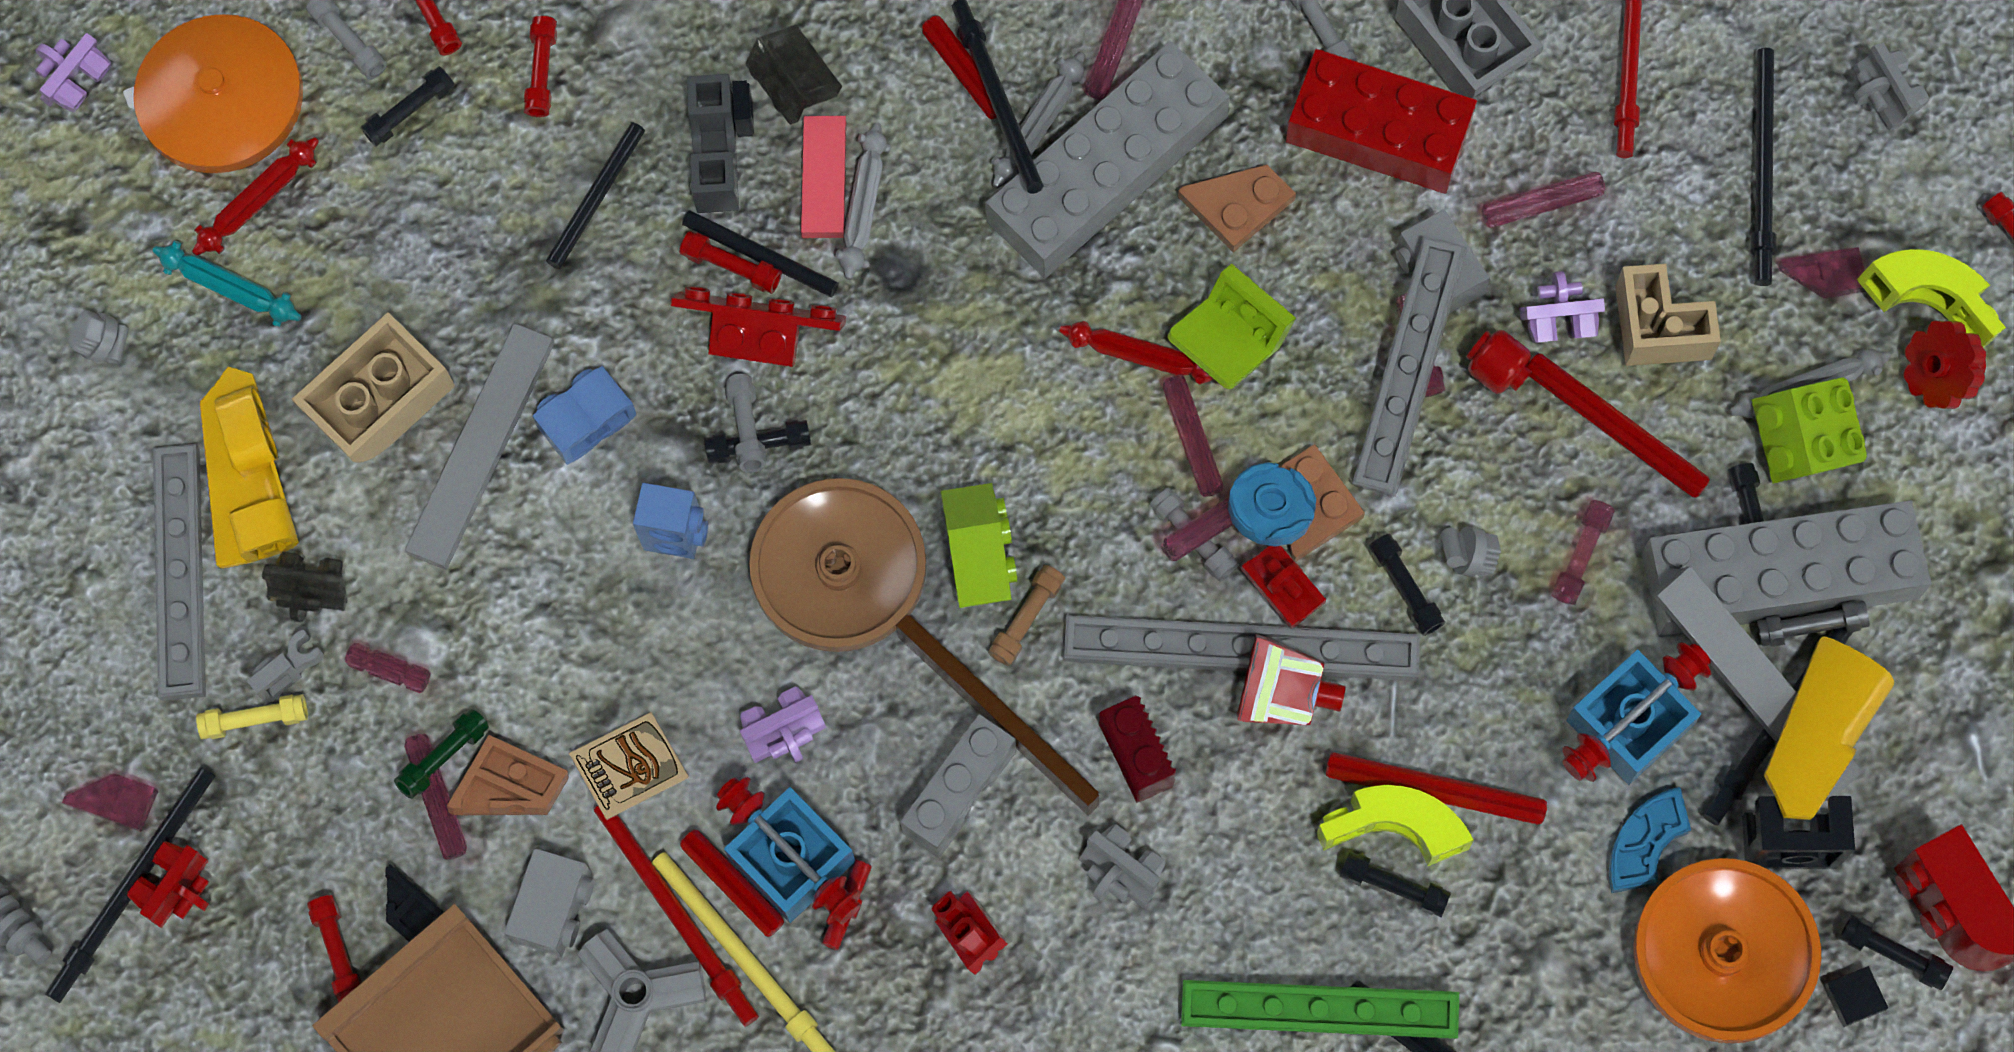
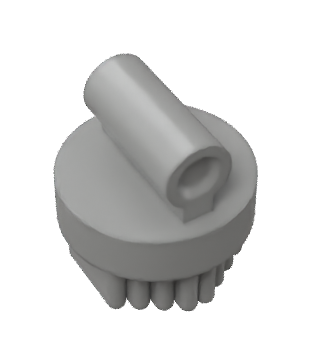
[68,310,129,365]
[1441,526,1501,577]

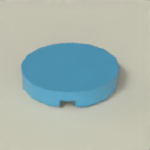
[1227,462,1316,547]

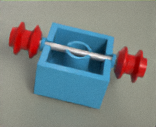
[1562,642,1711,785]
[716,777,861,924]

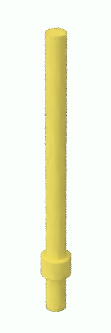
[652,852,835,1052]

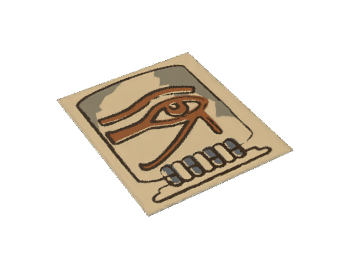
[569,712,689,820]

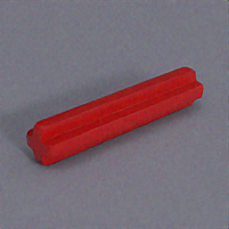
[922,15,997,119]
[680,829,784,937]

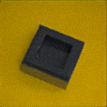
[732,80,754,137]
[1824,966,1888,1027]

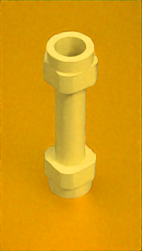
[196,694,308,740]

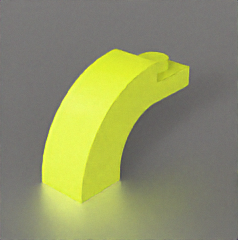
[1857,249,2006,348]
[1316,785,1474,866]

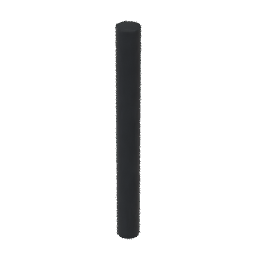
[546,122,645,269]
[682,210,839,298]

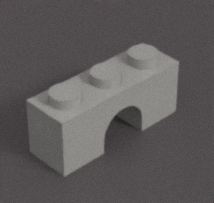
[900,714,1017,858]

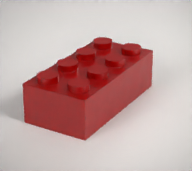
[1286,49,1477,194]

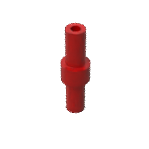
[821,860,872,950]

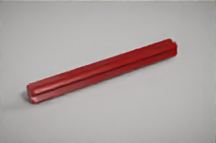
[1527,353,1710,498]
[1326,752,1547,825]

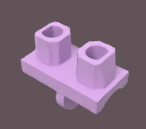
[35,33,111,113]
[1519,271,1605,343]
[739,686,826,763]

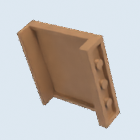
[312,903,565,1052]

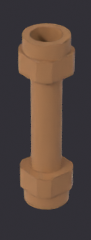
[988,564,1066,666]

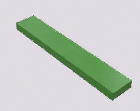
[1181,980,1460,1039]

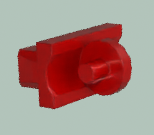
[1241,546,1326,629]
[127,841,210,928]
[931,891,1008,975]

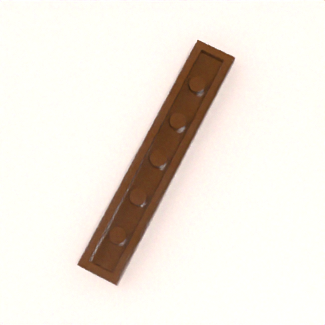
[896,615,1099,816]

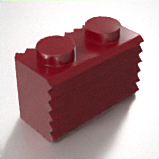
[1099,695,1176,803]

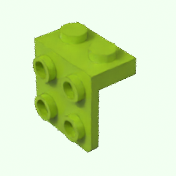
[1168,263,1296,389]
[1751,377,1867,484]

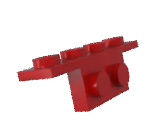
[671,286,846,367]

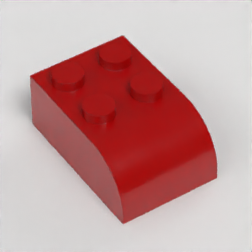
[1894,824,2014,971]

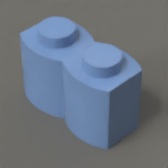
[533,366,636,465]

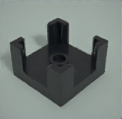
[1742,796,1855,869]

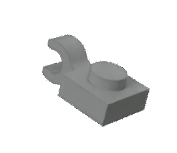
[246,630,324,705]

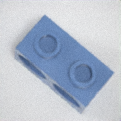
[633,483,708,559]

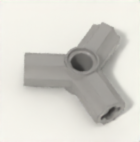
[577,929,706,1052]

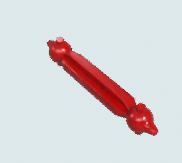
[192,137,319,256]
[1059,321,1214,384]

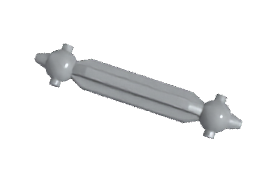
[991,52,1087,189]
[835,123,891,280]
[1729,349,1891,418]

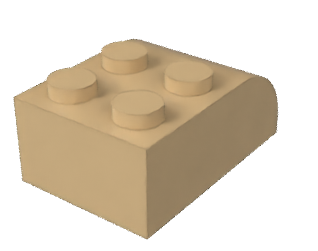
[291,312,455,463]

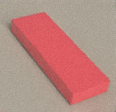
[801,116,847,238]

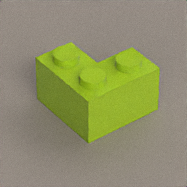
[941,483,1018,608]

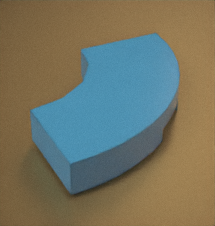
[1609,787,1691,894]

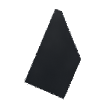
[385,864,444,942]

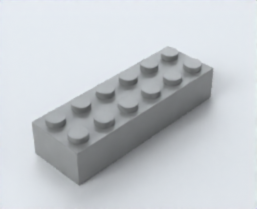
[985,40,1230,279]
[1641,500,1932,637]

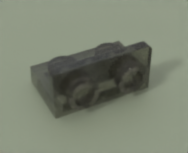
[746,25,842,125]

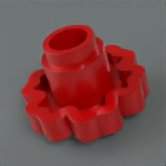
[1903,321,1986,409]

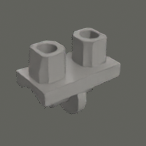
[1853,43,1929,131]
[1079,824,1166,908]

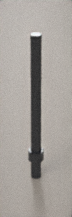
[952,0,1044,194]
[1750,48,1777,286]
[1703,627,1853,826]
[45,767,215,1003]

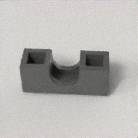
[687,74,739,213]

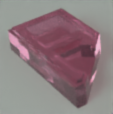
[1778,247,1866,298]
[62,774,159,832]

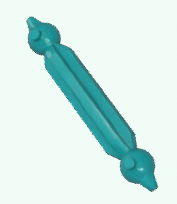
[152,240,302,327]

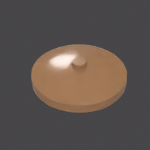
[749,478,927,652]

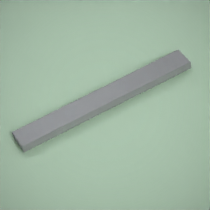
[1064,615,1420,681]

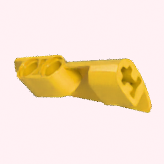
[200,367,299,569]
[1764,637,1894,820]

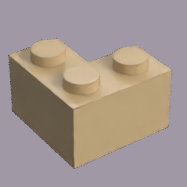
[1615,264,1721,366]

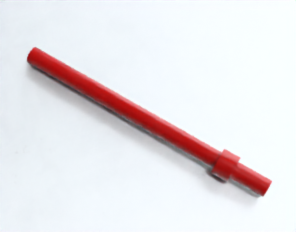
[1614,0,1642,158]
[594,806,759,1027]

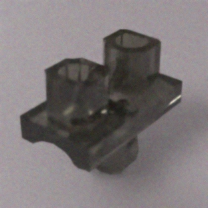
[261,552,348,623]

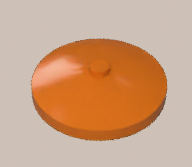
[133,14,303,173]
[1634,858,1821,1044]

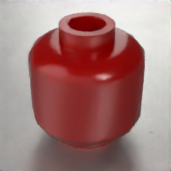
[1466,330,1532,394]

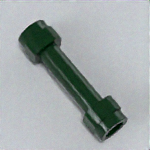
[394,709,489,799]

